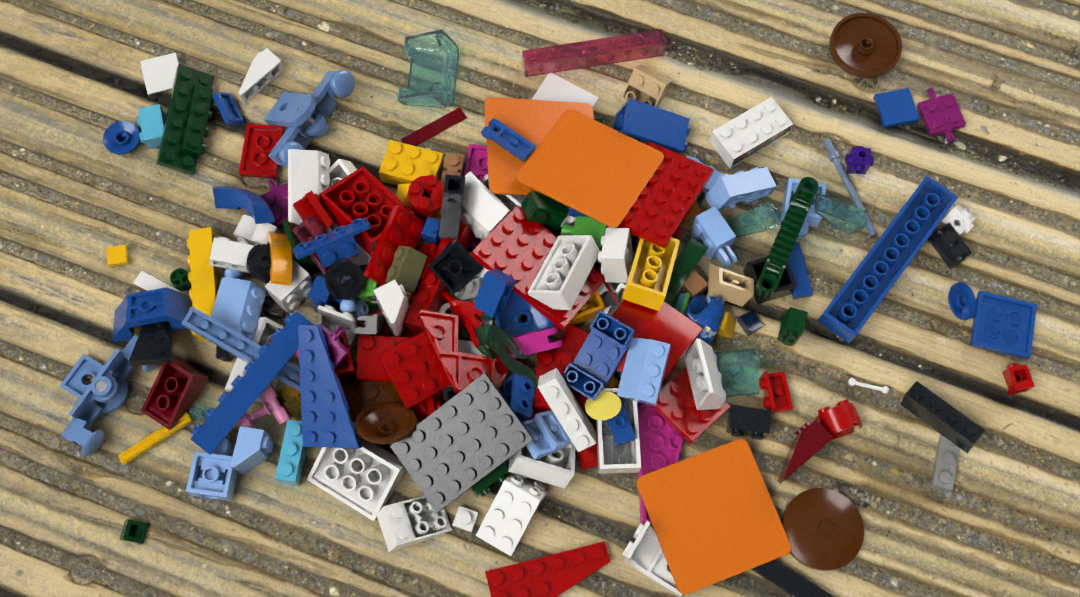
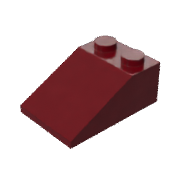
[141,359,209,430]
[778,420,833,484]

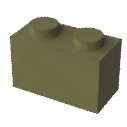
[385,246,428,292]

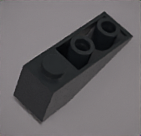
[438,174,465,239]

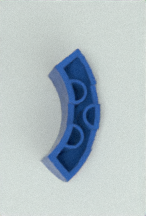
[213,186,275,224]

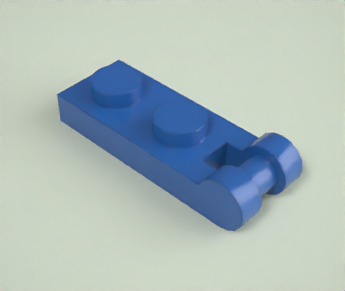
[481,118,536,162]

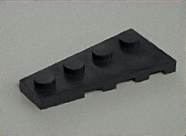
[129,321,172,366]

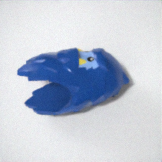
[685,294,725,352]

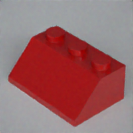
[356,335,410,382]

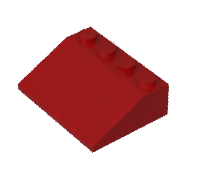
[319,166,415,256]

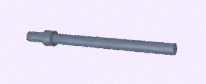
[823,139,877,238]

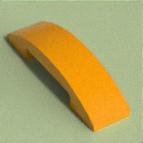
[267,231,292,286]

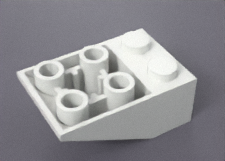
[376,496,452,552]

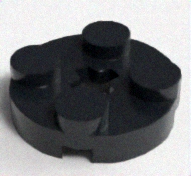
[246,243,271,283]
[325,260,365,300]

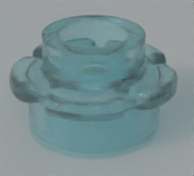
[189,403,209,420]

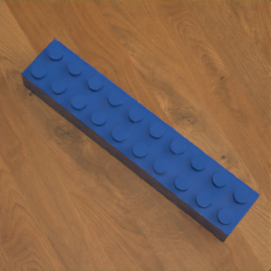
[817,176,958,343]

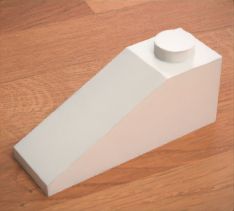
[238,48,285,104]

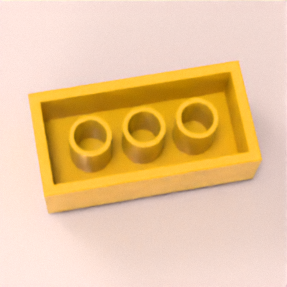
[621,238,680,311]

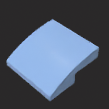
[523,410,572,460]

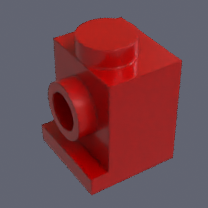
[1002,363,1035,395]

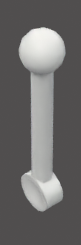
[848,378,889,394]

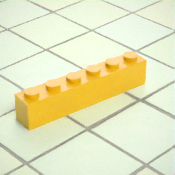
[186,227,220,342]

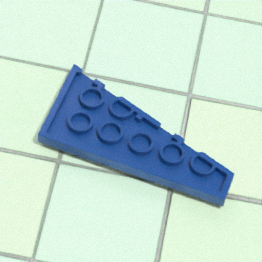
[298,324,362,449]

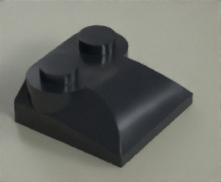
[428,239,483,295]

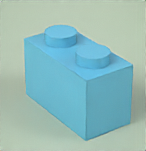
[136,104,166,149]

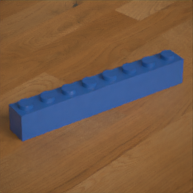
[190,311,313,455]

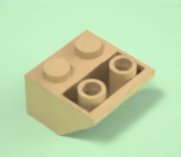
[620,65,672,108]
[708,263,754,307]

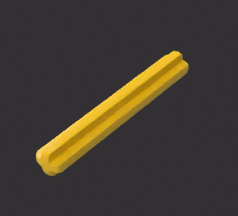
[118,412,192,464]

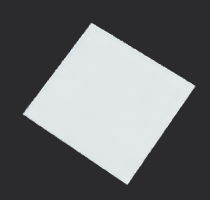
[531,72,599,108]

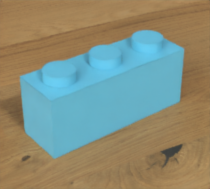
[275,420,307,486]

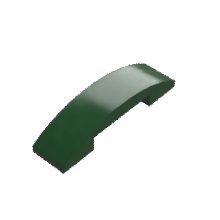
[664,238,708,306]

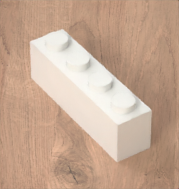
[208,237,271,273]
[538,368,596,452]

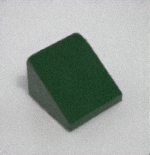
[120,519,149,544]

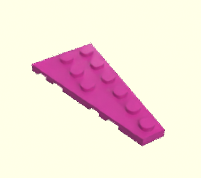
[637,403,683,524]

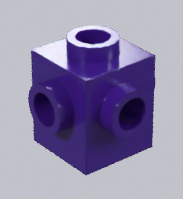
[845,146,874,175]

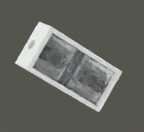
[596,388,641,474]

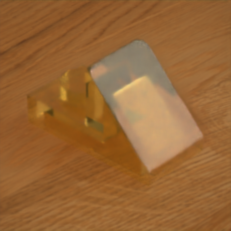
[277,385,302,422]

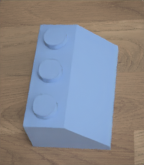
[210,277,267,341]
[617,338,671,406]

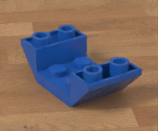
[113,287,192,342]
[562,310,635,401]

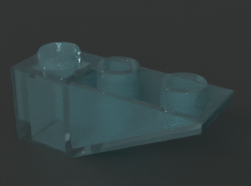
[814,193,866,234]
[725,202,782,238]

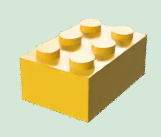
[379,140,444,186]

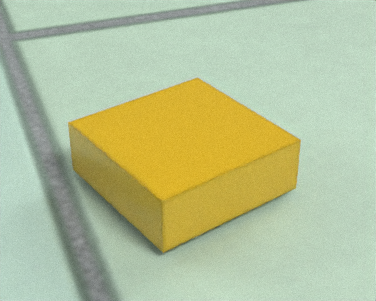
[106,245,129,267]

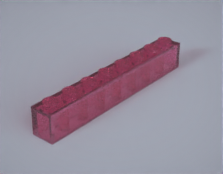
[522,29,666,77]

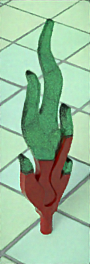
[442,291,538,388]

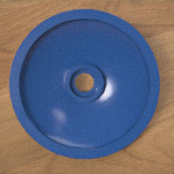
[495,291,554,345]

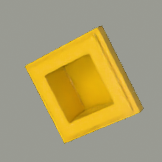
[717,312,736,339]

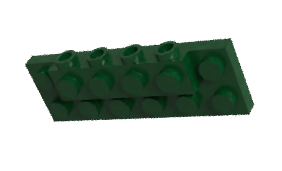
[156,64,215,175]

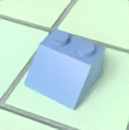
[230,426,274,475]

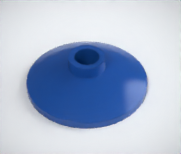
[103,121,140,155]
[948,282,976,320]

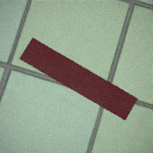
[401,107,467,146]

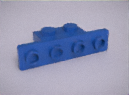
[293,218,371,268]

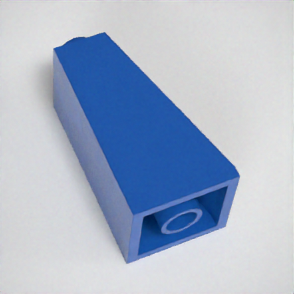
[613,98,690,154]

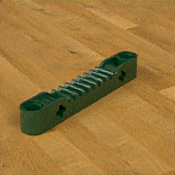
[755,177,818,299]

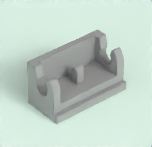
[354,314,383,334]

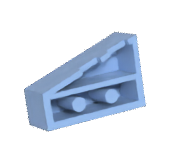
[705,167,776,211]

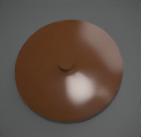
[829,13,902,78]
[340,362,411,433]
[781,488,864,571]

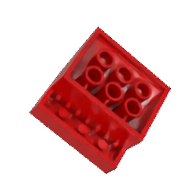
[611,300,703,383]

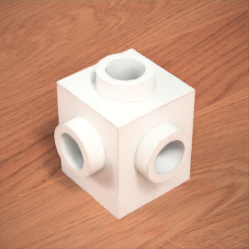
[942,204,975,235]

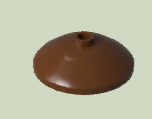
[355,402,417,445]

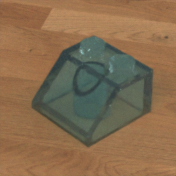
[715,349,760,397]

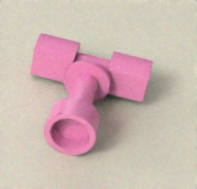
[239,384,291,428]

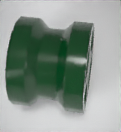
[170,268,191,291]

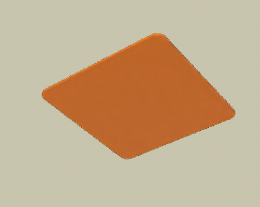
[484,97,594,195]
[516,109,664,228]
[636,439,791,594]

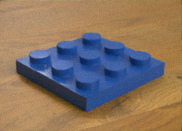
[970,291,1037,360]

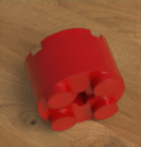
[406,175,444,220]
[816,399,863,440]

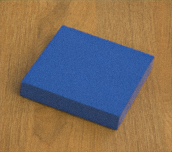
[873,88,920,128]

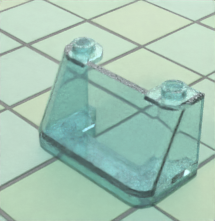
[397,29,459,108]

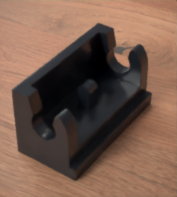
[928,223,972,269]

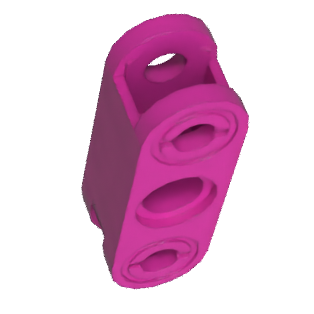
[500,326,562,360]

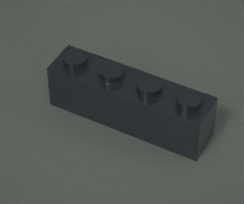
[900,381,985,454]

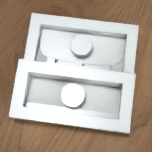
[140,53,179,95]

